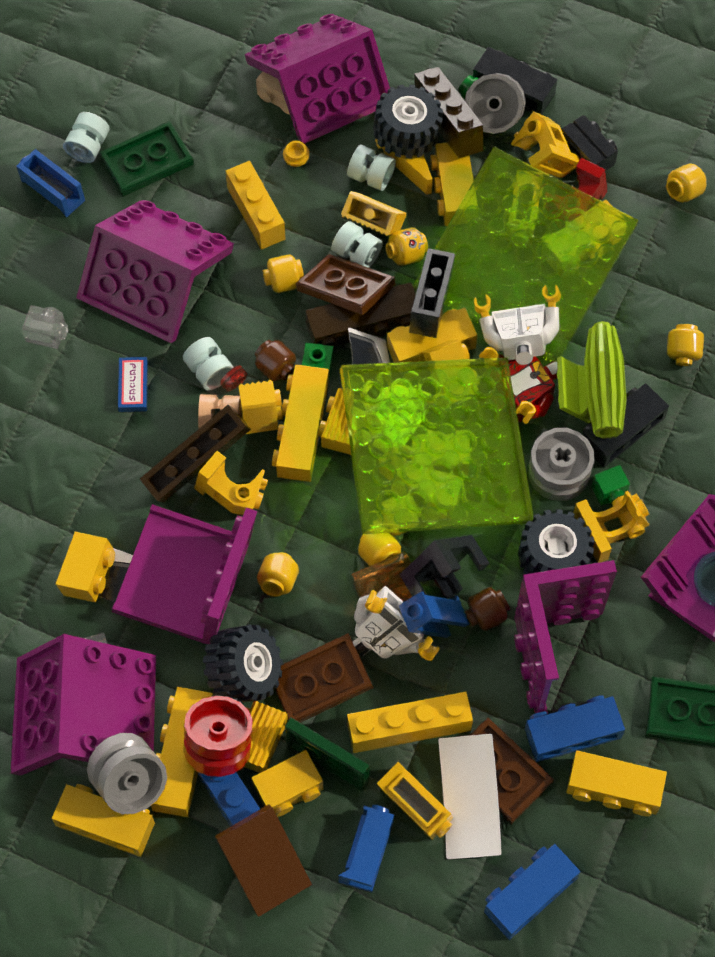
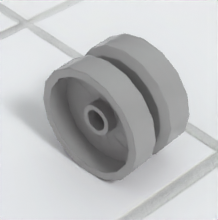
[465,73,526,134]
[528,428,594,501]
[87,733,167,814]

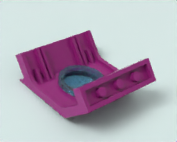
[640,494,715,642]

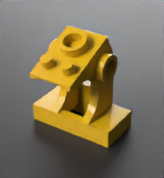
[511,111,580,178]
[194,451,268,515]
[573,491,649,563]

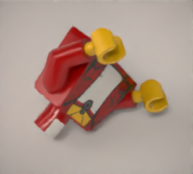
[479,347,558,424]

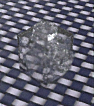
[22,305,68,349]

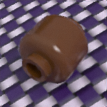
[255,340,296,381]
[464,587,510,631]

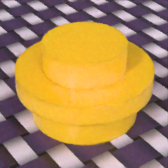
[283,141,310,167]

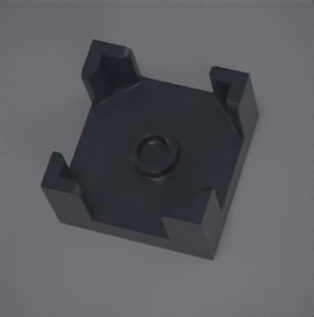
[400,535,490,598]

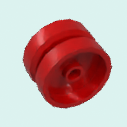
[183,696,253,777]

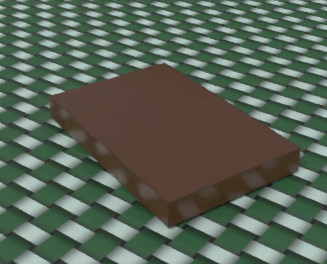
[296,254,396,315]
[275,633,374,723]
[469,718,554,825]
[215,804,312,917]

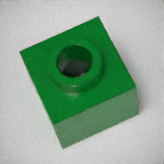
[302,343,333,381]
[591,465,630,506]

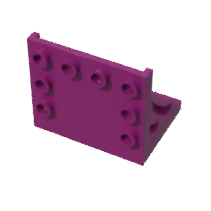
[244,14,390,144]
[76,200,234,343]
[112,504,257,644]
[514,560,617,715]
[11,634,156,775]

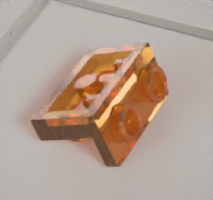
[351,551,412,602]

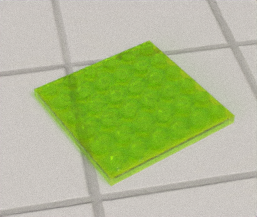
[413,147,638,363]
[340,357,533,535]

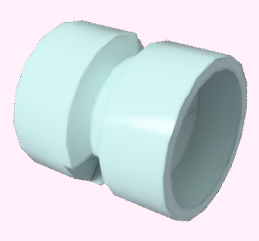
[63,112,110,163]
[347,145,396,191]
[331,221,383,268]
[183,337,234,390]

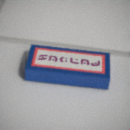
[118,357,148,412]

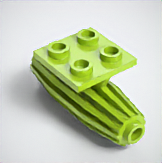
[557,321,627,438]

